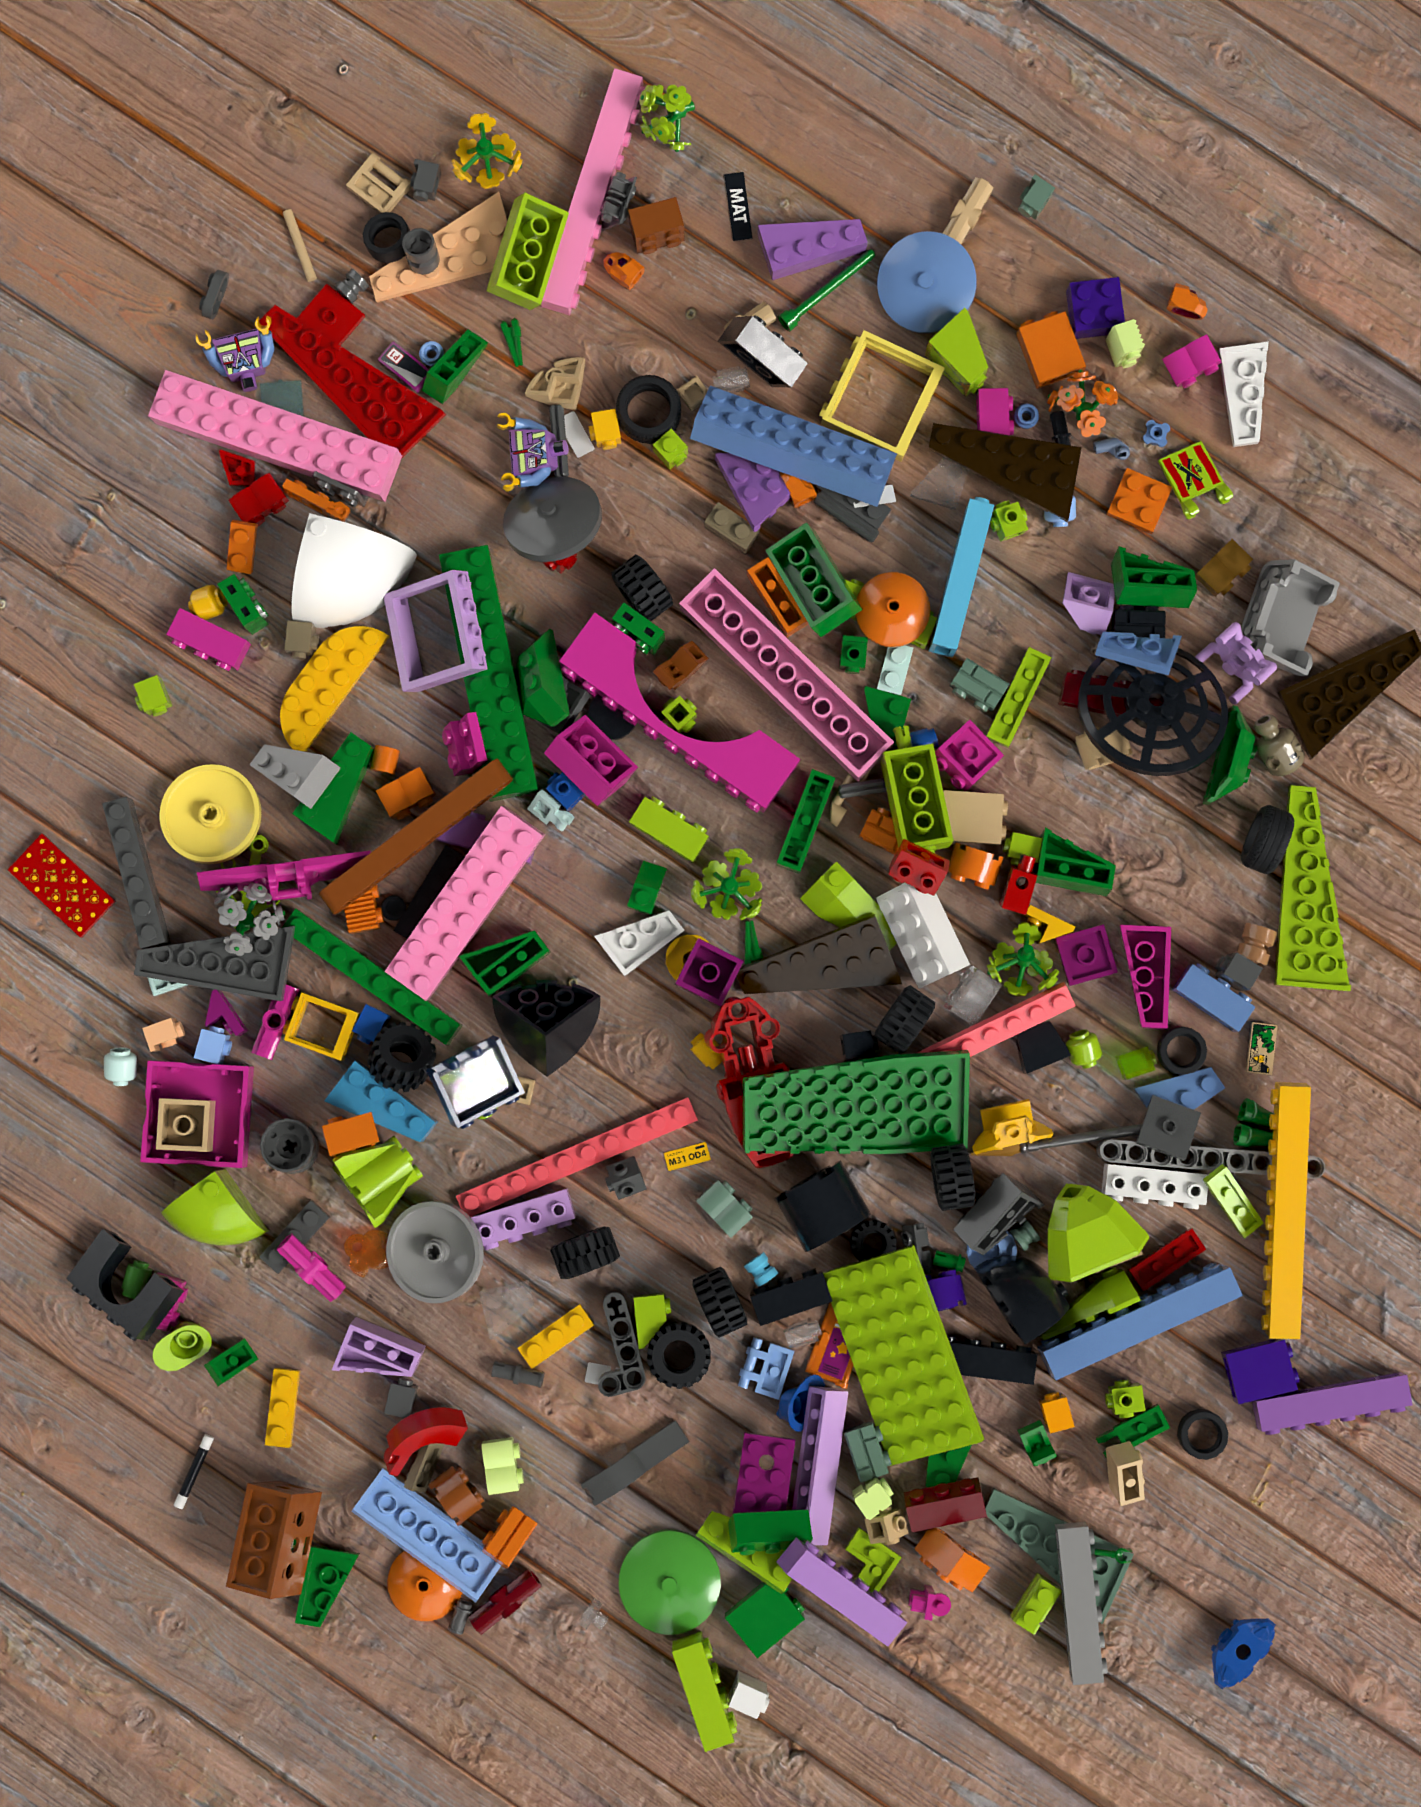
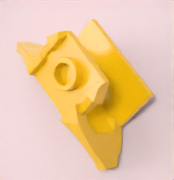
[972,1099,1054,1155]

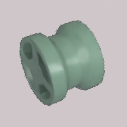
[1009,1220,1041,1251]

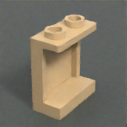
[943,790,1008,846]

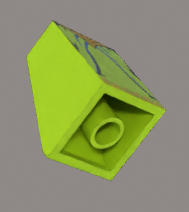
[925,307,988,397]

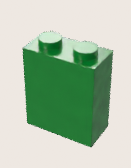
[725,1582,805,1659]

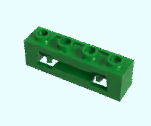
[776,769,835,874]

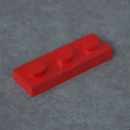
[1128,1228,1207,1291]

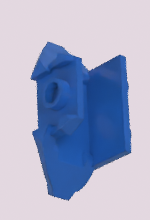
[1211,1618,1276,1689]

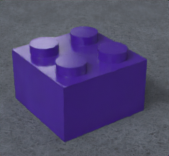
[1066,277,1125,339]

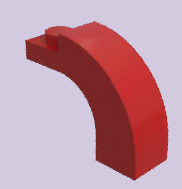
[384,1407,468,1476]

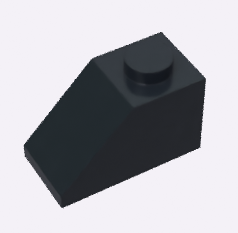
[840,1030,879,1060]

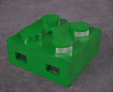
[217,574,269,635]
[612,602,665,656]

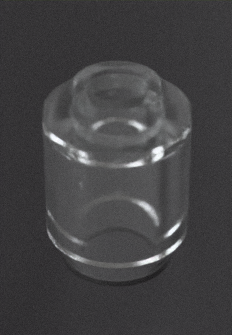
[712,366,750,393]
[783,1317,822,1349]

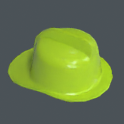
[152,1322,212,1371]

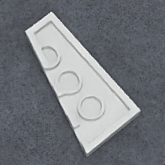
[1218,341,1269,447]

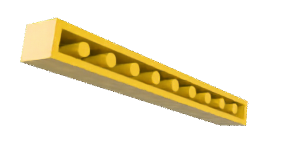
[1261,1082,1311,1339]

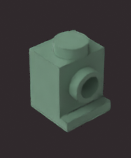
[1018,174,1055,220]

